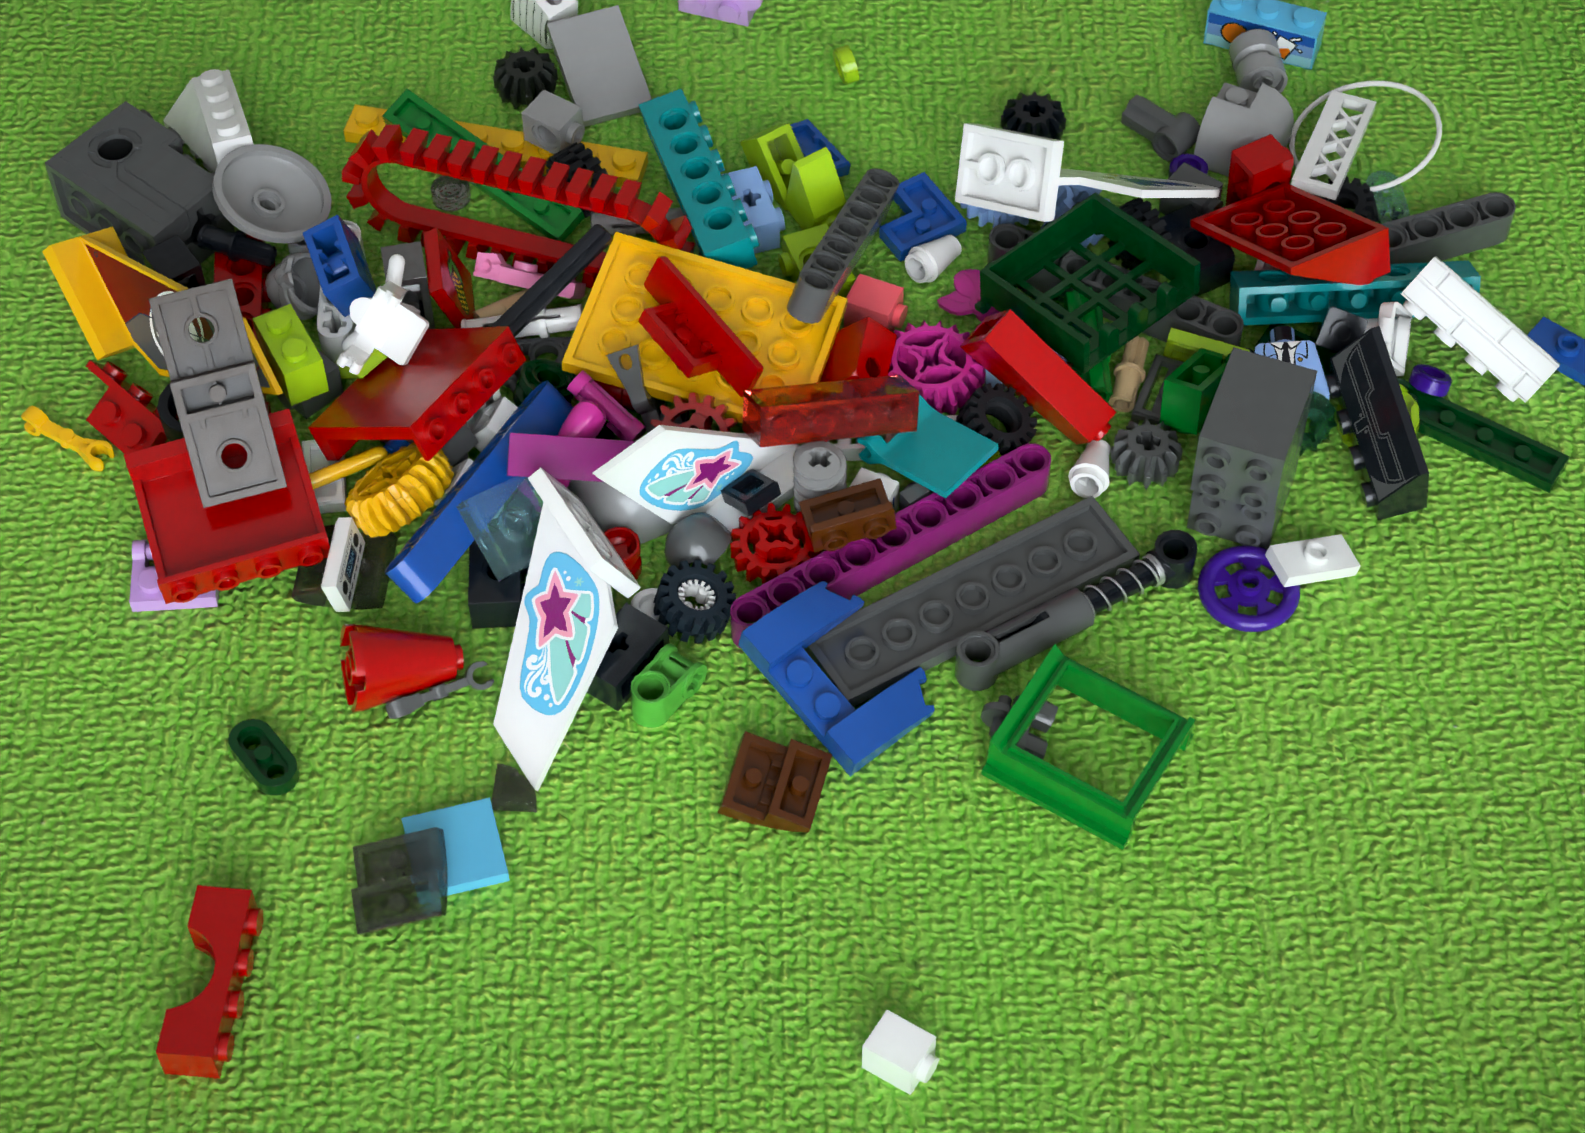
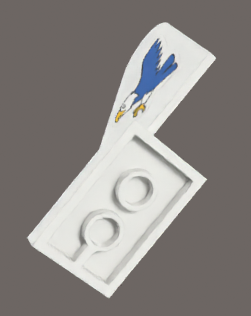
[955,123,1220,222]

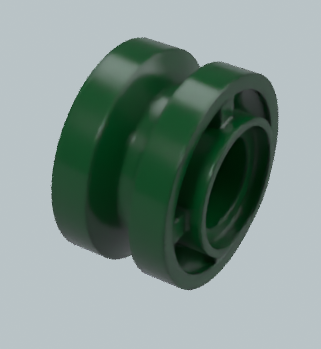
[513,359,575,407]

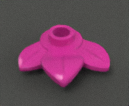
[937,269,1000,322]

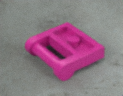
[567,370,646,441]

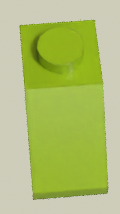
[740,123,804,210]
[785,147,847,230]

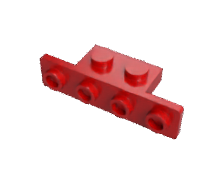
[638,256,763,397]
[86,359,179,454]

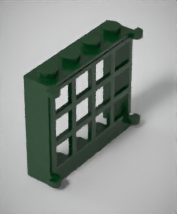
[975,192,1201,376]

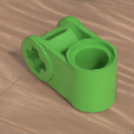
[631,643,708,728]

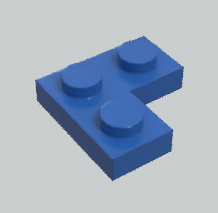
[879,172,967,262]

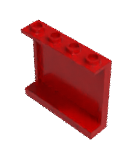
[308,326,526,461]
[124,408,330,604]

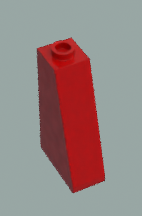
[960,309,1117,445]

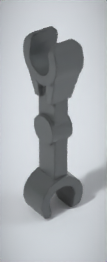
[385,661,494,719]

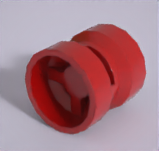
[604,527,642,580]

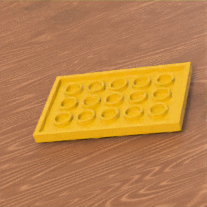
[562,232,848,430]

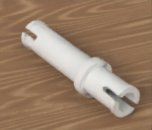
[461,304,583,339]

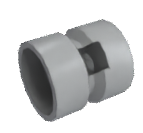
[1229,29,1288,93]

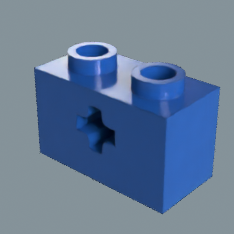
[302,214,377,317]

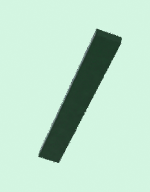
[1254,324,1570,493]

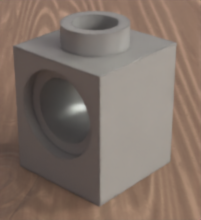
[521,90,585,154]

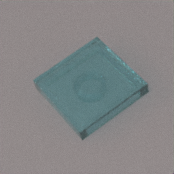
[456,476,543,582]

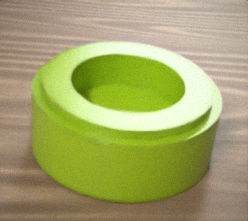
[833,45,860,85]

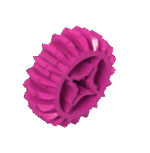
[882,320,986,415]

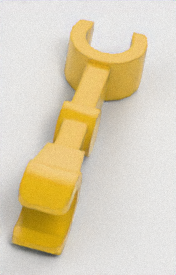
[21,406,115,472]

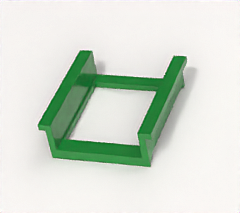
[981,644,1196,850]

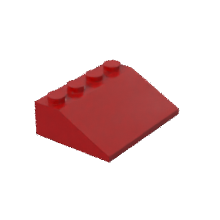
[1190,183,1390,285]

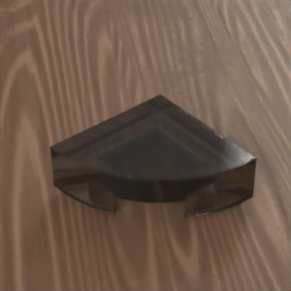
[491,764,538,813]

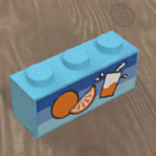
[1203,0,1327,70]

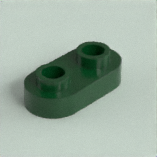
[228,719,300,796]

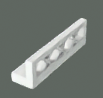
[1291,90,1376,200]

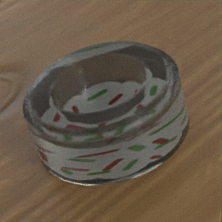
[431,175,471,211]

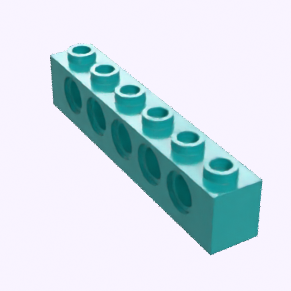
[638,88,760,269]
[1229,260,1481,326]

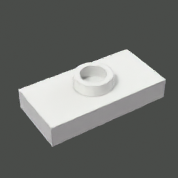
[1265,534,1361,587]

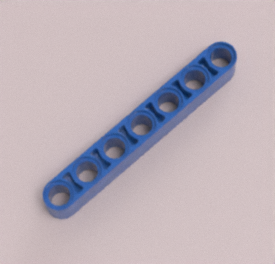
[384,380,573,604]

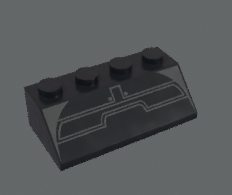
[1325,326,1429,521]

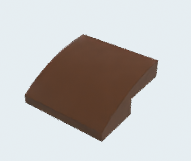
[717,731,833,833]

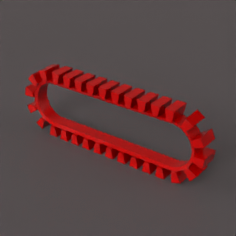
[342,125,695,288]

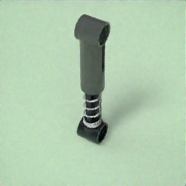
[955,530,1197,691]

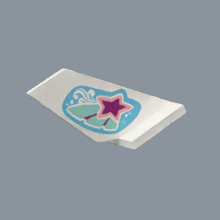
[593,425,800,543]
[493,467,641,792]

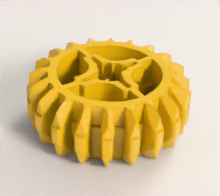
[344,442,454,538]

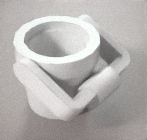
[1364,302,1413,376]

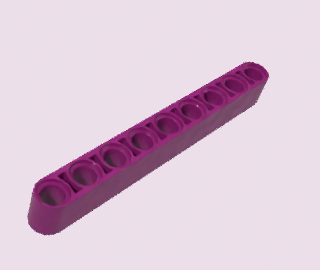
[730,444,1051,648]

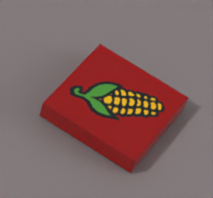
[424,228,475,328]

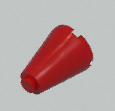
[340,624,464,712]

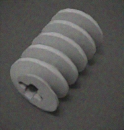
[793,441,847,512]

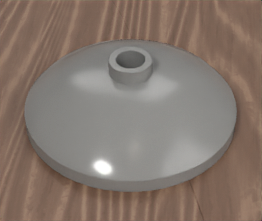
[212,144,332,243]

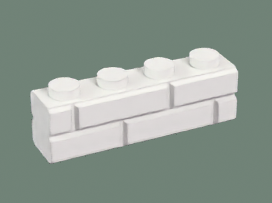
[1401,256,1560,403]

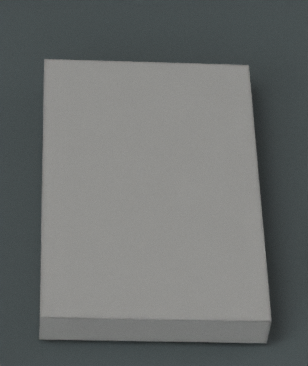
[546,5,652,127]

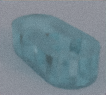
[1366,171,1410,224]

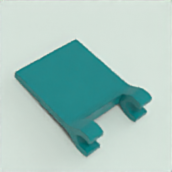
[857,391,999,498]

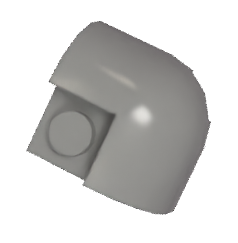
[1194,82,1294,177]
[568,439,677,544]

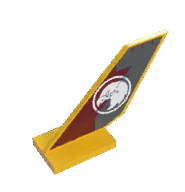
[42,226,283,395]

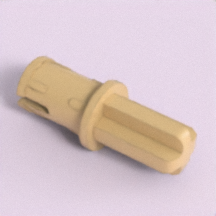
[1109,336,1149,412]

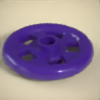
[1197,545,1300,632]

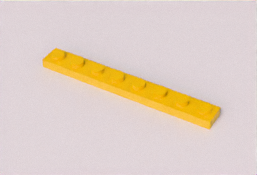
[343,104,648,187]

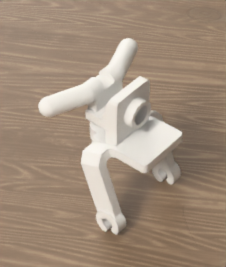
[336,254,429,375]

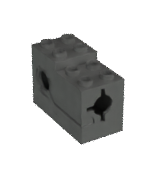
[45,101,235,266]
[1187,347,1317,550]

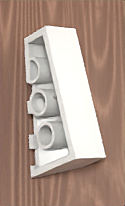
[163,69,254,172]

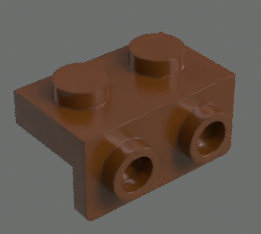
[799,478,896,553]

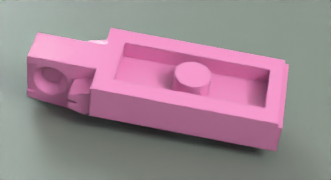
[473,252,586,299]

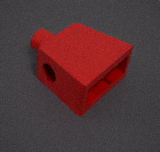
[816,316,897,421]

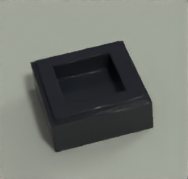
[721,469,781,516]

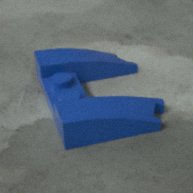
[738,581,935,776]

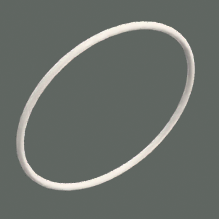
[1289,80,1442,192]

